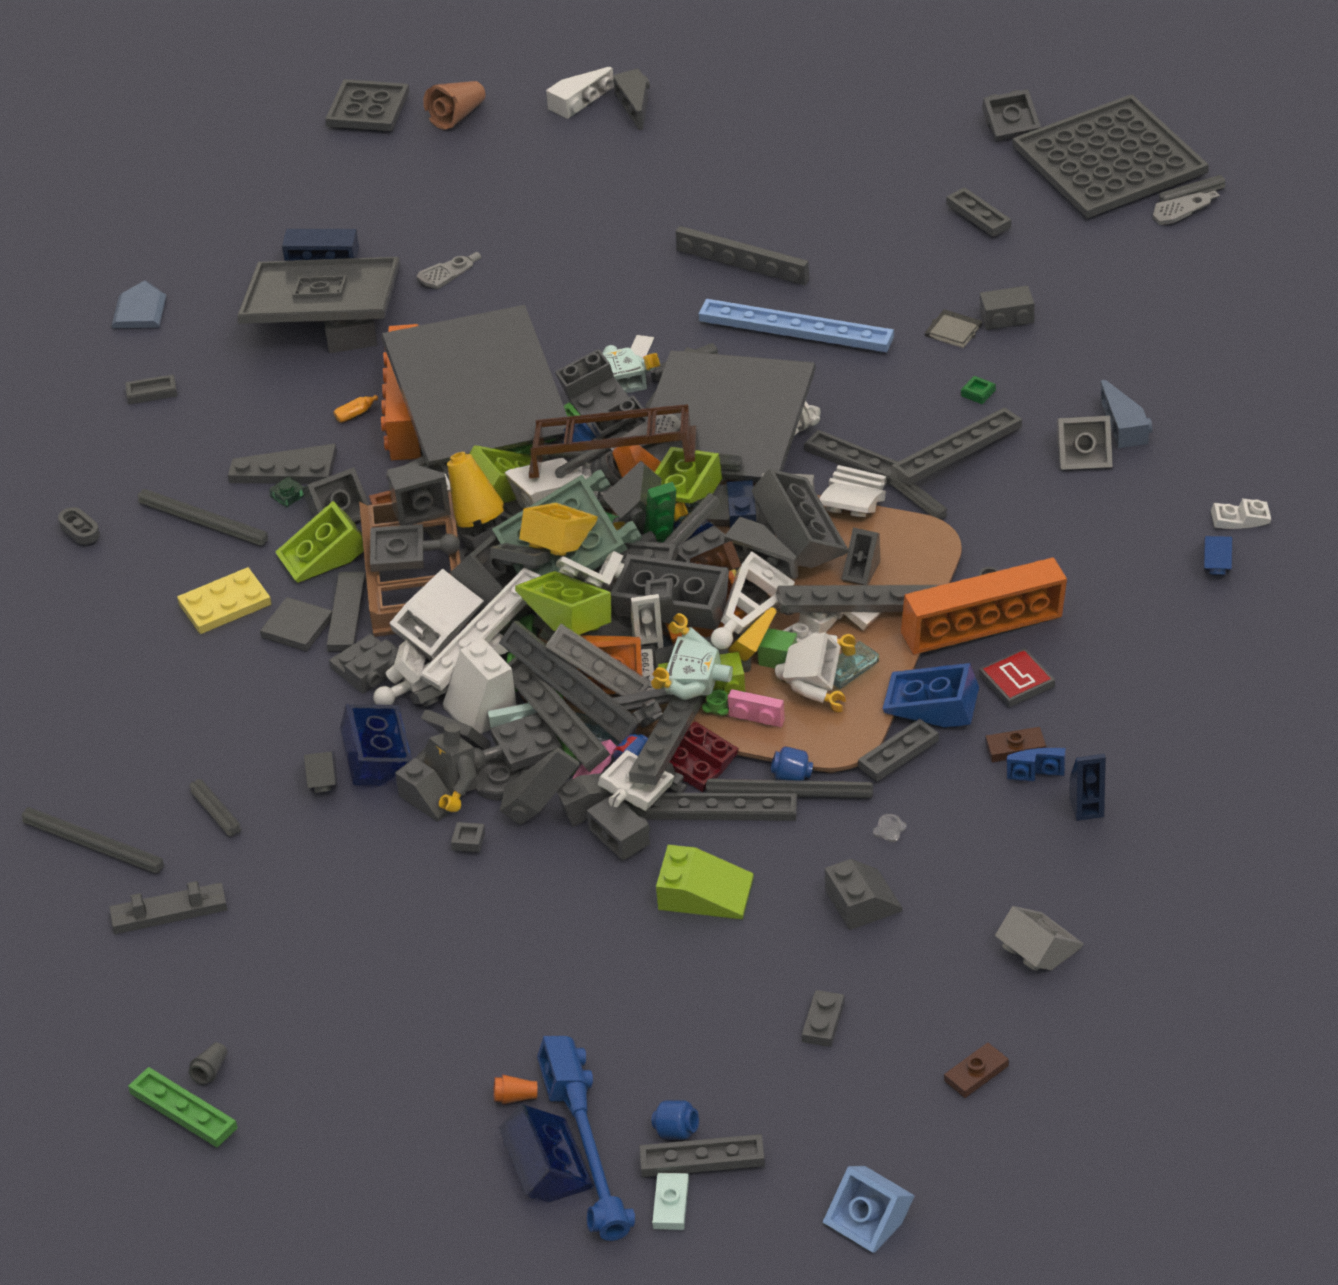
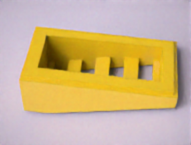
[728,607,776,661]

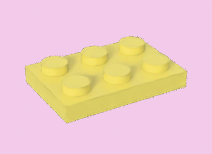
[177,567,272,634]

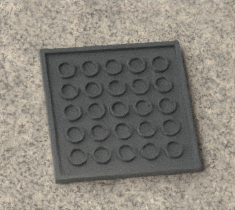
[1013,94,1209,218]

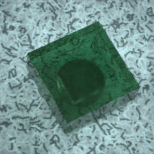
[269,476,304,508]

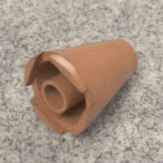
[423,81,486,130]

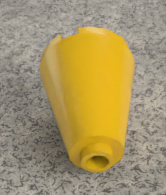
[447,452,505,528]

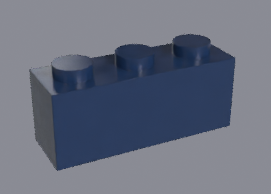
[282,229,359,261]

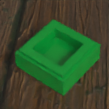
[961,376,996,404]

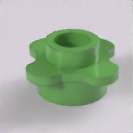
[702,689,729,716]

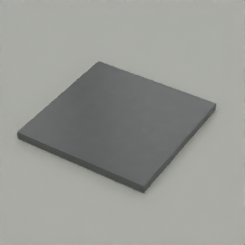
[237,257,400,324]
[381,305,568,466]
[642,350,816,482]

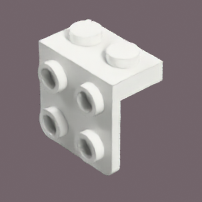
[555,551,624,589]

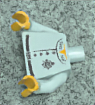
[603,345,661,393]
[651,613,733,700]

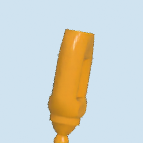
[333,395,378,423]

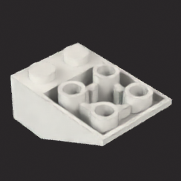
[389,569,484,661]

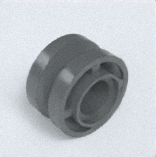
[590,451,622,486]

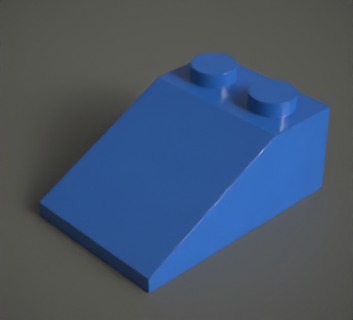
[883,663,979,727]

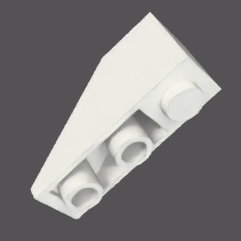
[546,67,614,119]

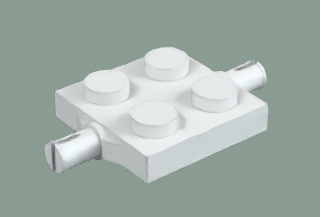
[598,750,674,811]

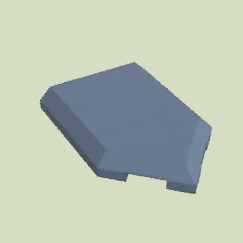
[111,280,167,329]

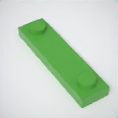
[128,1067,238,1147]

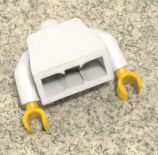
[775,632,856,712]

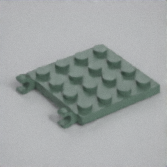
[492,470,642,579]

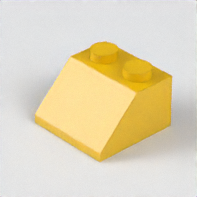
[519,503,598,556]

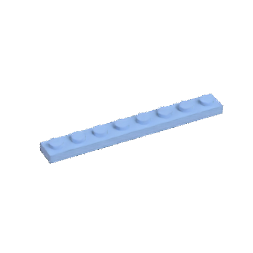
[699,299,894,352]

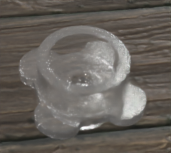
[873,814,906,842]

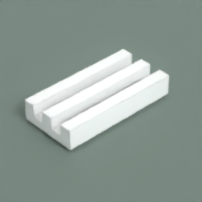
[829,465,886,490]

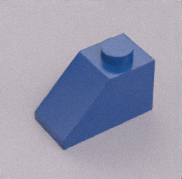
[1204,536,1232,575]

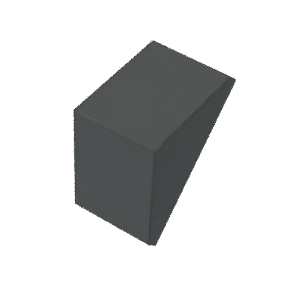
[842,527,881,585]

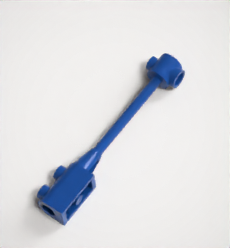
[537,1036,635,1241]

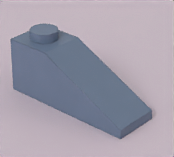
[1100,380,1152,448]

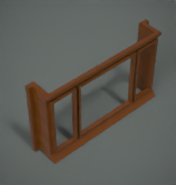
[529,404,696,479]

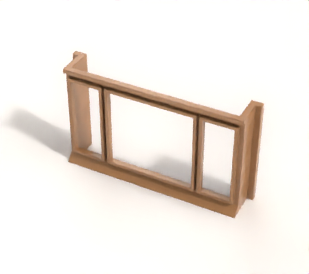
[359,492,468,637]

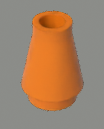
[494,1074,538,1105]

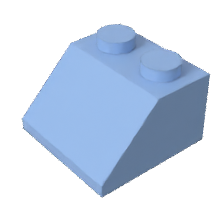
[823,1166,915,1253]

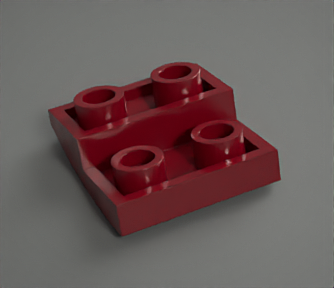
[669,721,739,792]

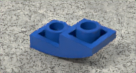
[1007,748,1066,781]

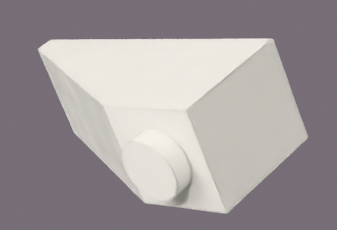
[631,594,663,649]

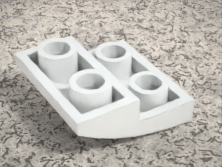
[819,483,886,517]

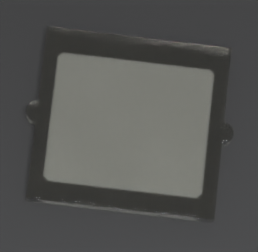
[925,309,982,348]

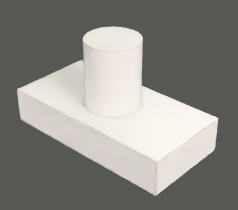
[386,639,426,685]

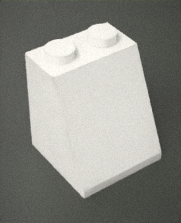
[505,458,596,509]
[443,638,516,734]

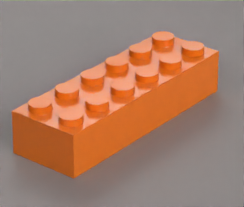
[381,324,421,461]
[901,557,1067,655]

